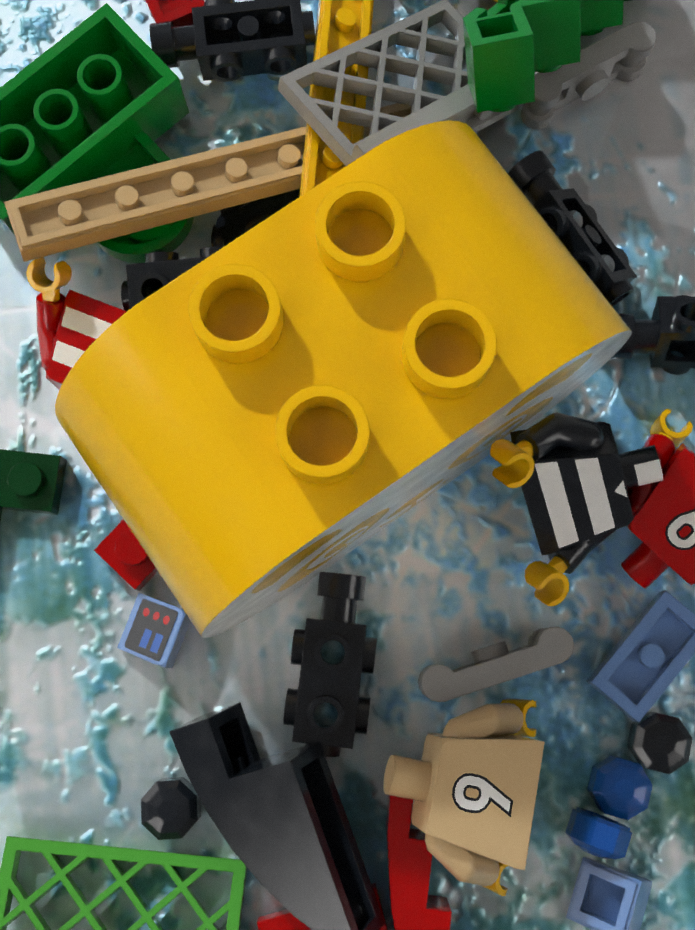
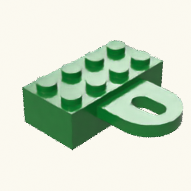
[0,3,194,263]

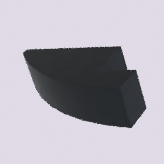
[169,702,385,930]

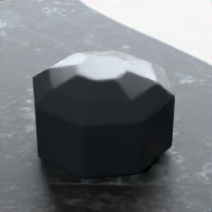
[627,711,692,774]
[141,777,201,840]

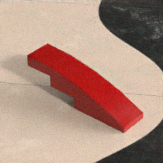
[386,795,452,930]

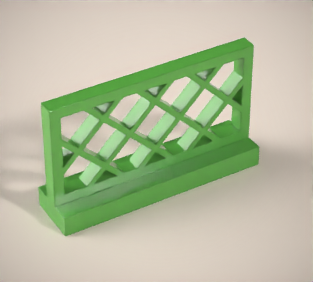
[0,836,247,930]

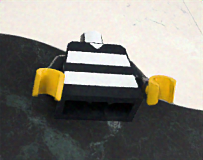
[490,412,664,606]

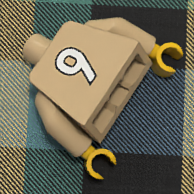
[383,698,545,896]

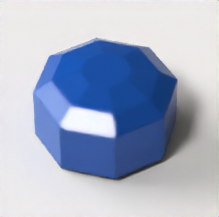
[587,755,653,820]
[565,807,632,860]

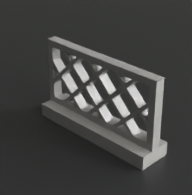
[278,0,520,166]

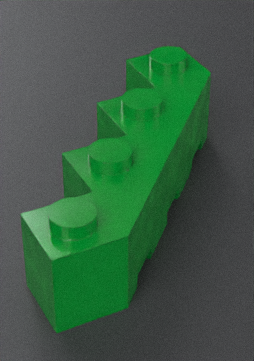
[463,0,632,113]

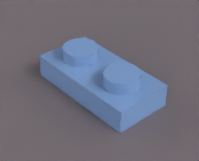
[587,590,695,723]

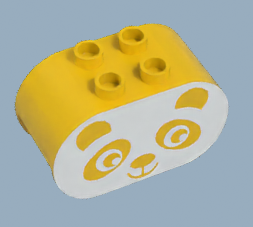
[55,120,632,638]

